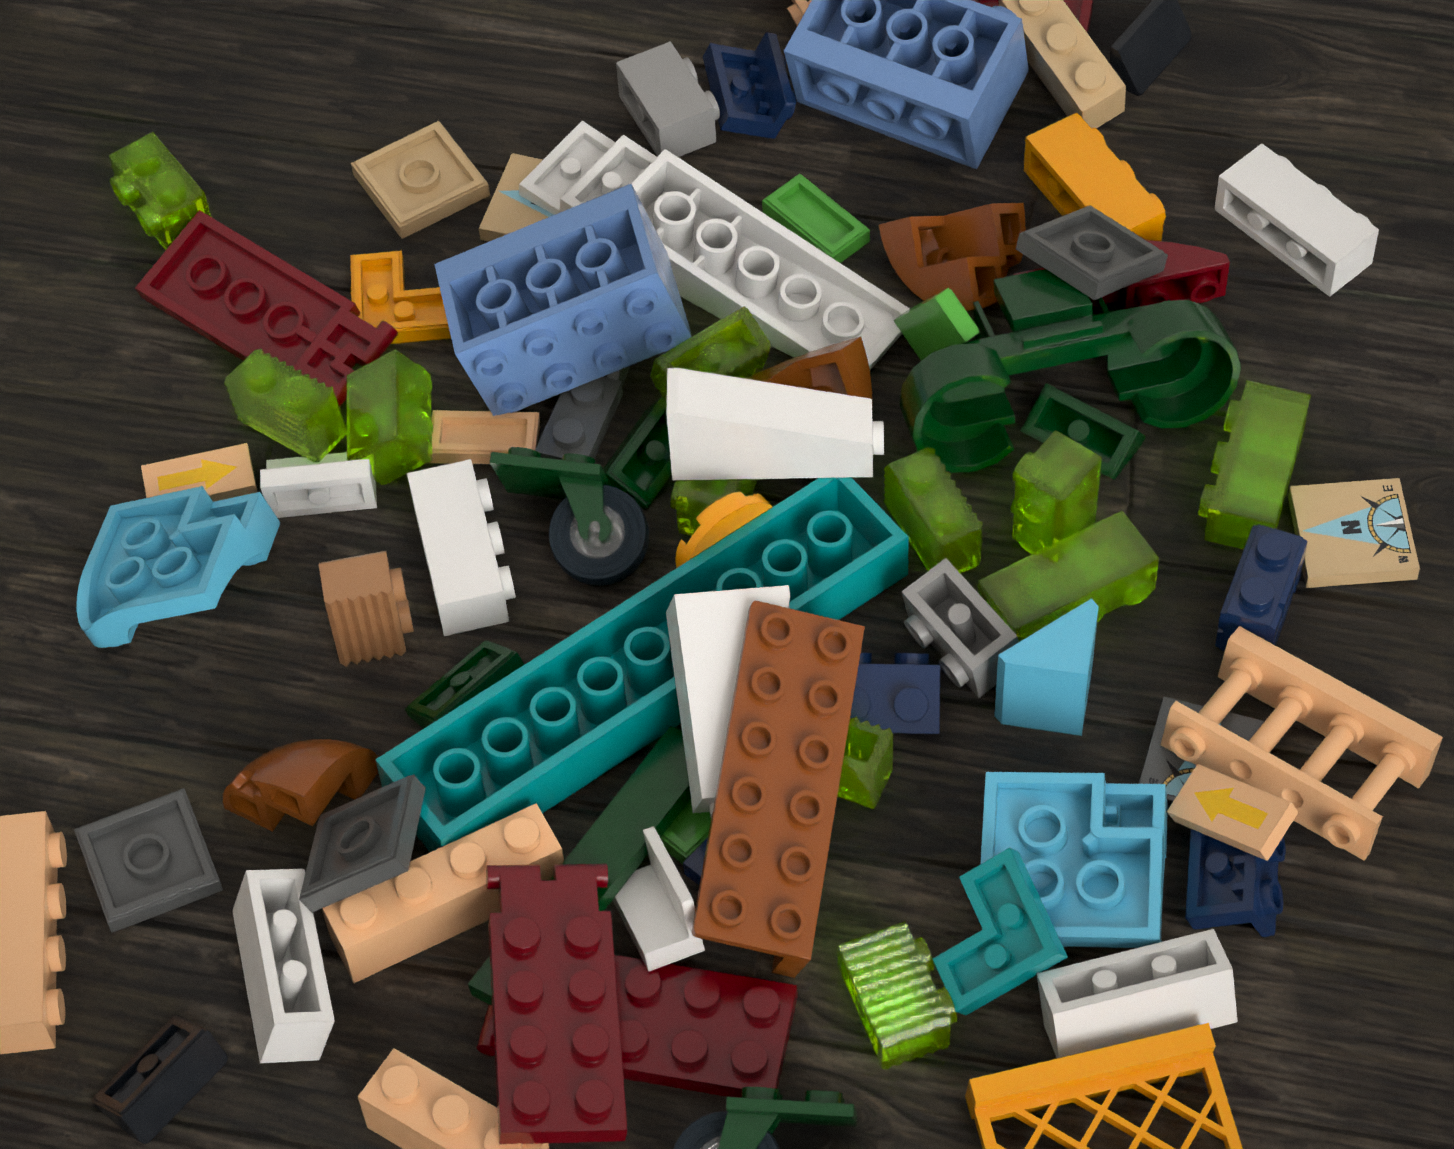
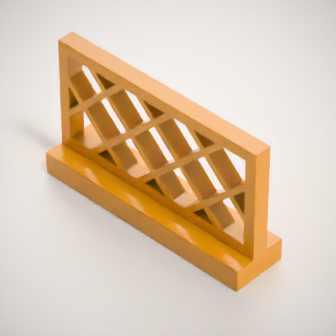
[965,1023,1243,1149]

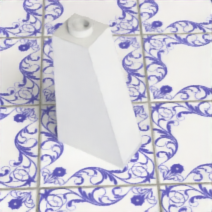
[666,368,884,480]
[666,585,790,818]

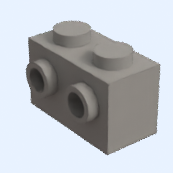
[616,41,720,157]
[902,558,1019,698]

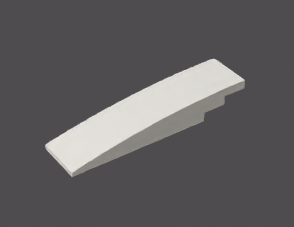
[519,121,910,370]

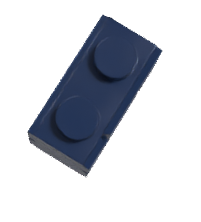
[1215,524,1308,651]

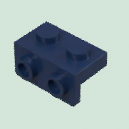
[703,32,796,139]
[848,653,940,734]

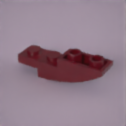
[1013,240,1230,310]

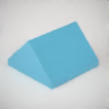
[995,598,1099,736]

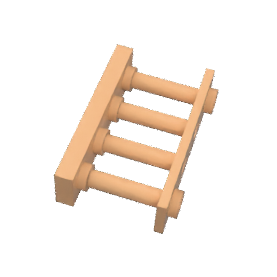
[1160,626,1443,861]

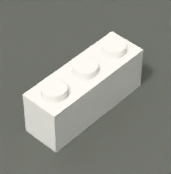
[1214,143,1379,297]
[407,459,516,636]
[232,869,335,1063]
[1037,929,1238,1058]

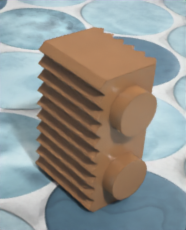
[319,551,414,667]

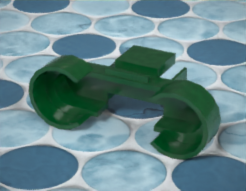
[899,269,1241,473]

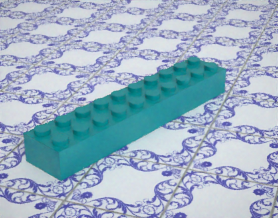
[375,477,909,852]

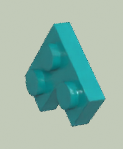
[933,847,1068,1015]

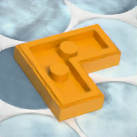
[350,251,451,344]

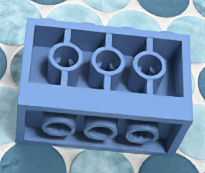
[784,0,1029,169]
[434,184,693,416]

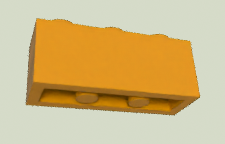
[1024,112,1166,241]

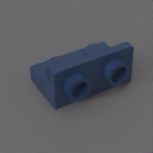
[1185,829,1286,937]

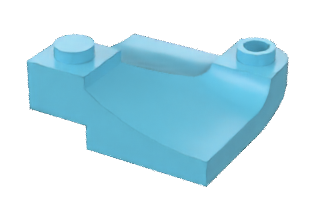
[76,486,280,648]
[981,772,1168,948]

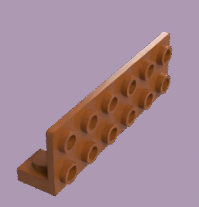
[691,601,865,978]

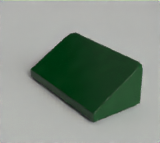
[1020,383,1146,480]
[603,397,672,510]
[405,640,524,729]

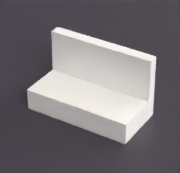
[260,450,377,518]
[612,826,705,971]

